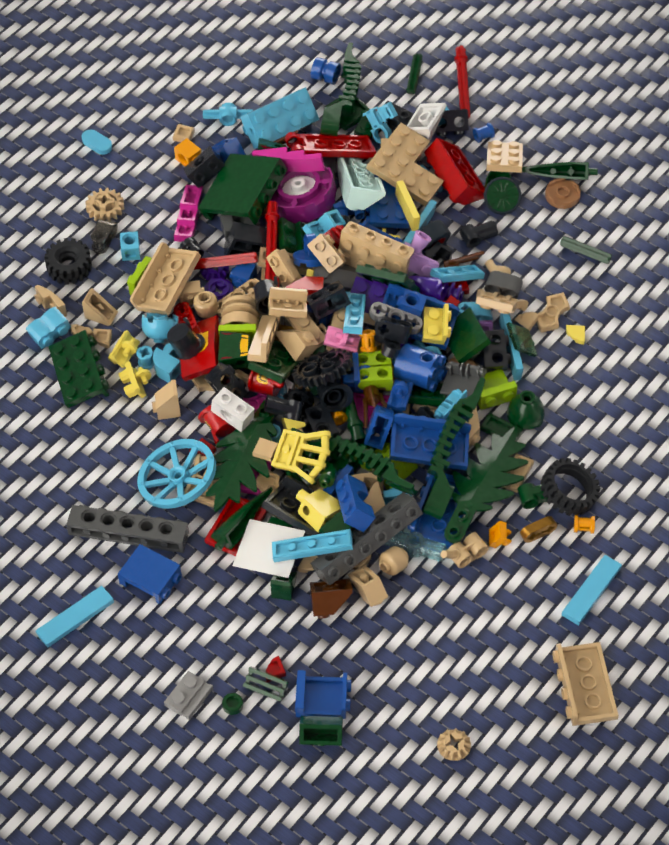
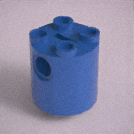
[392,343,446,392]

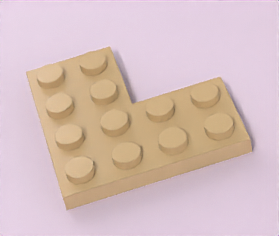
[366,123,444,207]

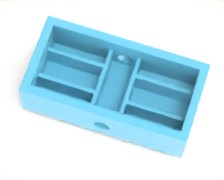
[240,87,320,149]

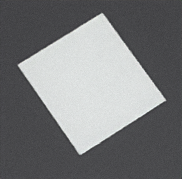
[232,519,305,578]

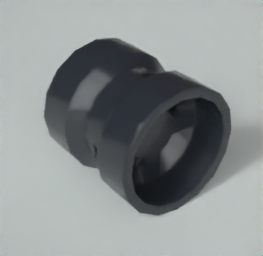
[180,237,204,258]

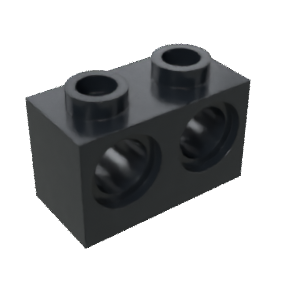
[435,109,469,136]
[307,280,351,320]
[482,329,511,372]
[204,362,249,400]
[302,404,339,440]

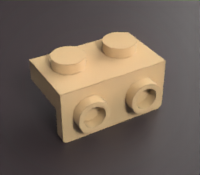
[307,233,347,273]
[268,287,308,318]

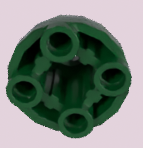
[507,390,544,430]

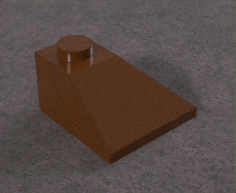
[310,579,353,618]

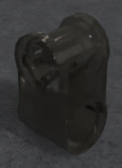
[91,219,118,254]

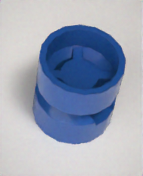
[311,57,341,85]

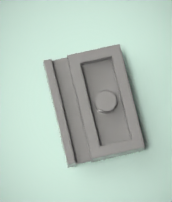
[164,671,213,720]

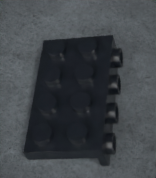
[262,475,321,536]

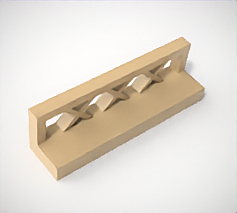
[247,315,281,363]

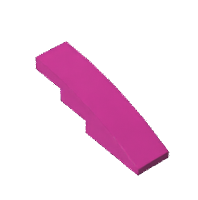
[252,147,325,172]
[174,185,203,242]

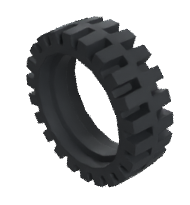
[540,458,601,516]

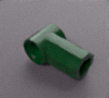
[517,483,558,509]

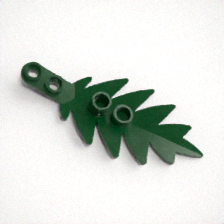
[206,400,277,512]
[444,426,528,544]

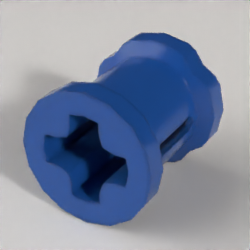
[473,123,495,143]

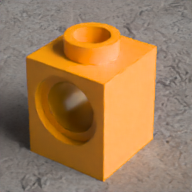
[174,138,201,166]

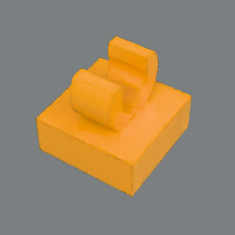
[489,521,512,548]

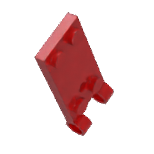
[285,132,376,159]

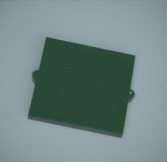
[506,322,538,357]

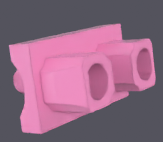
[323,326,361,353]

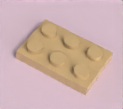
[486,140,523,173]

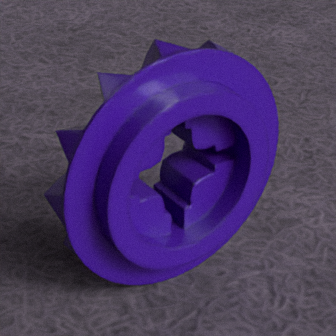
[200,266,229,281]
[204,278,234,301]

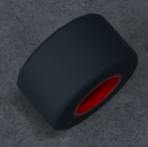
[421,220,451,252]

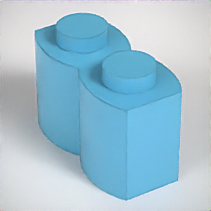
[26,307,71,349]

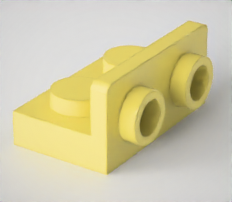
[422,303,451,345]

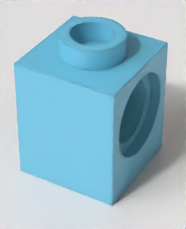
[120,231,141,261]

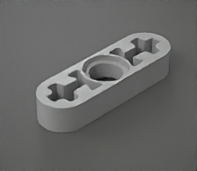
[369,302,423,334]

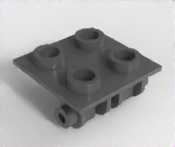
[440,361,487,397]

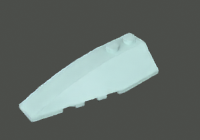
[337,157,386,211]

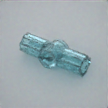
[385,531,447,562]

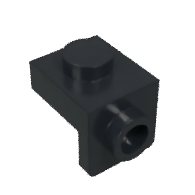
[424,241,452,261]

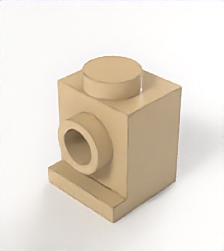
[179,280,205,305]

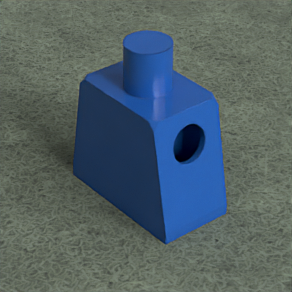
[364,405,394,450]

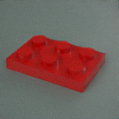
[205,497,268,556]

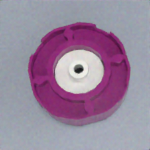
[270,166,337,223]

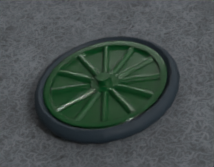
[484,177,521,215]

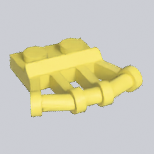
[271,429,331,485]

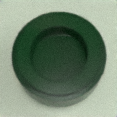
[222,693,243,715]

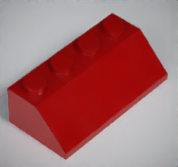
[424,137,485,205]

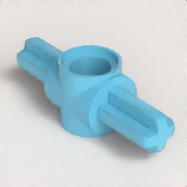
[203,103,253,126]

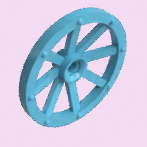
[137,439,216,509]

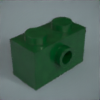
[299,716,343,746]

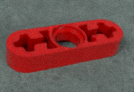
[173,302,200,334]

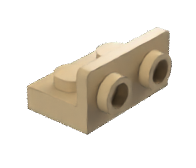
[266,249,302,288]

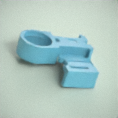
[363,101,398,143]

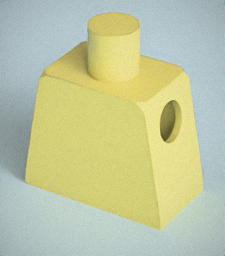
[296,489,341,532]

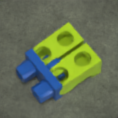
[343,351,393,392]

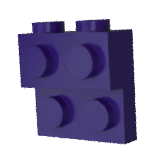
[345,276,389,314]

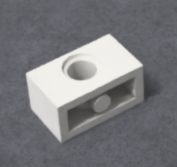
[211,387,255,432]

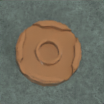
[545,178,581,209]

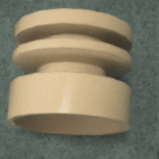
[220,295,260,327]

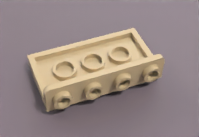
[339,221,414,274]
[130,242,201,315]
[552,642,619,726]

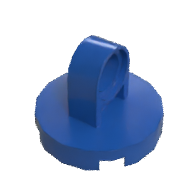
[293,233,323,267]

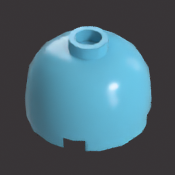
[142,313,179,343]

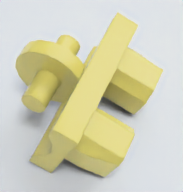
[108,330,140,368]
[118,361,151,398]

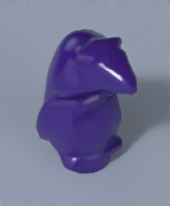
[408,276,447,301]

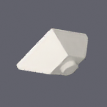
[407,103,447,140]

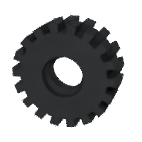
[45,238,92,285]

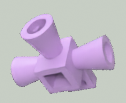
[404,230,439,277]

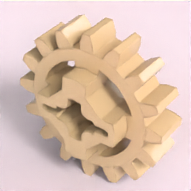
[85,188,124,223]

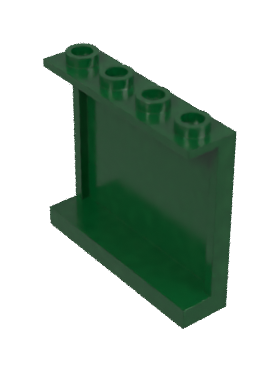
[198,154,288,225]

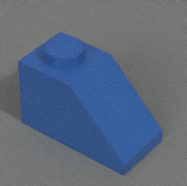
[211,137,246,163]

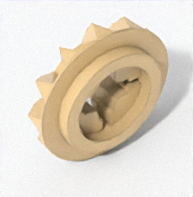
[437,728,471,761]

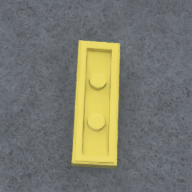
[395,180,420,231]

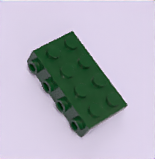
[48,330,110,408]

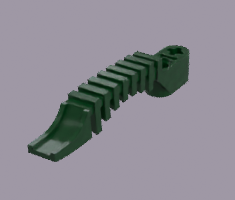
[320,42,361,137]
[422,377,485,520]
[291,428,418,496]

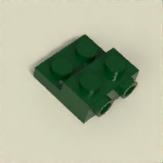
[277,217,306,253]

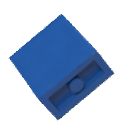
[118,544,182,604]
[295,670,351,719]

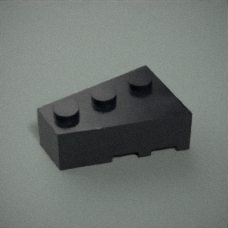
[224,222,281,257]

